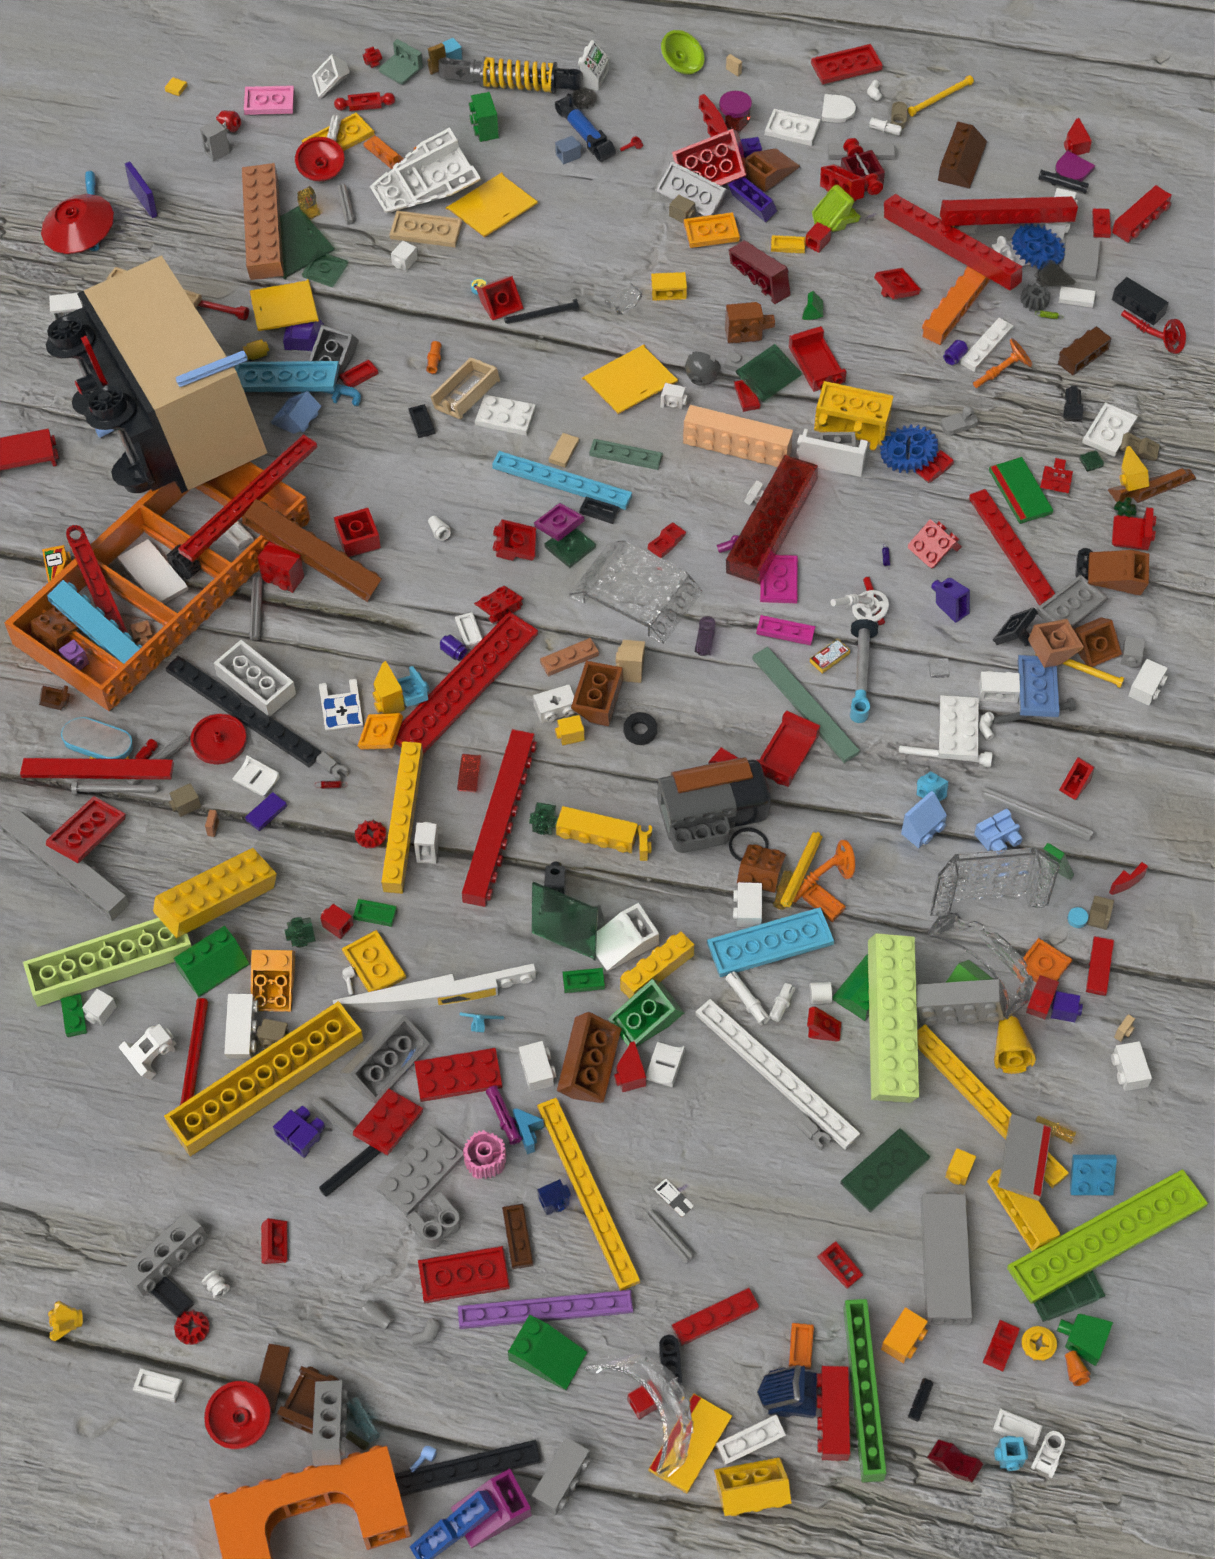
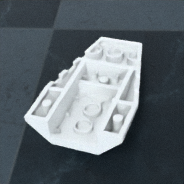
[370,128,481,213]

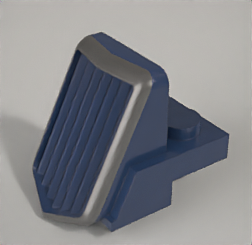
[757,1365,817,1419]

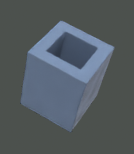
[555,135,582,165]

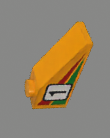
[42,545,72,582]

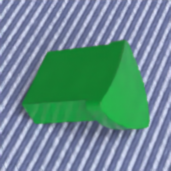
[802,291,823,320]

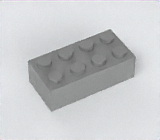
[916,979,1004,1026]

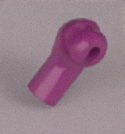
[717,535,742,553]

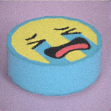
[471,278,487,295]

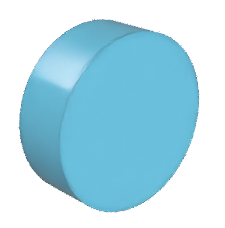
[1067,907,1088,928]

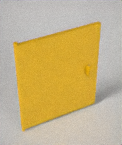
[446,172,538,237]
[249,279,319,331]
[582,344,678,414]

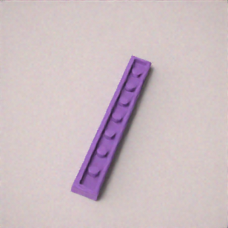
[458,1290,633,1329]

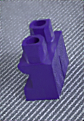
[273,1105,325,1158]

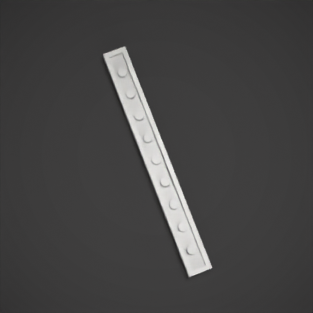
[695,999,860,1150]

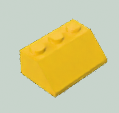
[714,1457,792,1516]

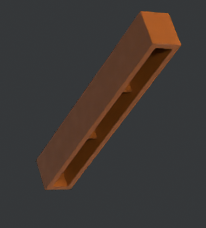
[242,499,382,602]

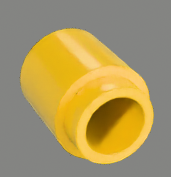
[243,339,270,360]

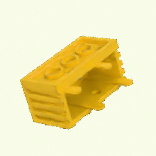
[814,381,894,451]

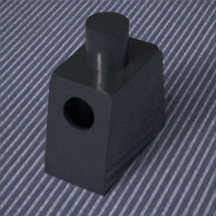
[544,861,566,911]

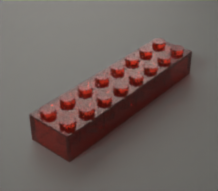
[726,455,818,585]

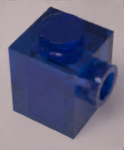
[537,1179,571,1215]

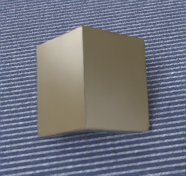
[1087,895,1114,930]

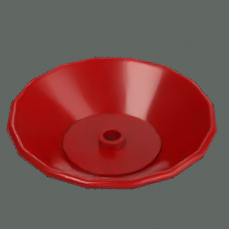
[41,194,114,254]

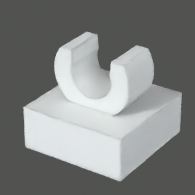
[744,480,767,505]

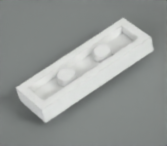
[715,1415,786,1464]

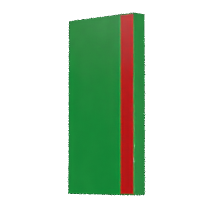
[989,457,1053,524]

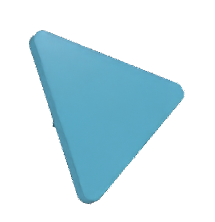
[460,1012,504,1033]

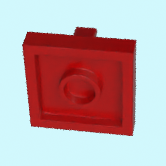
[874,268,921,300]

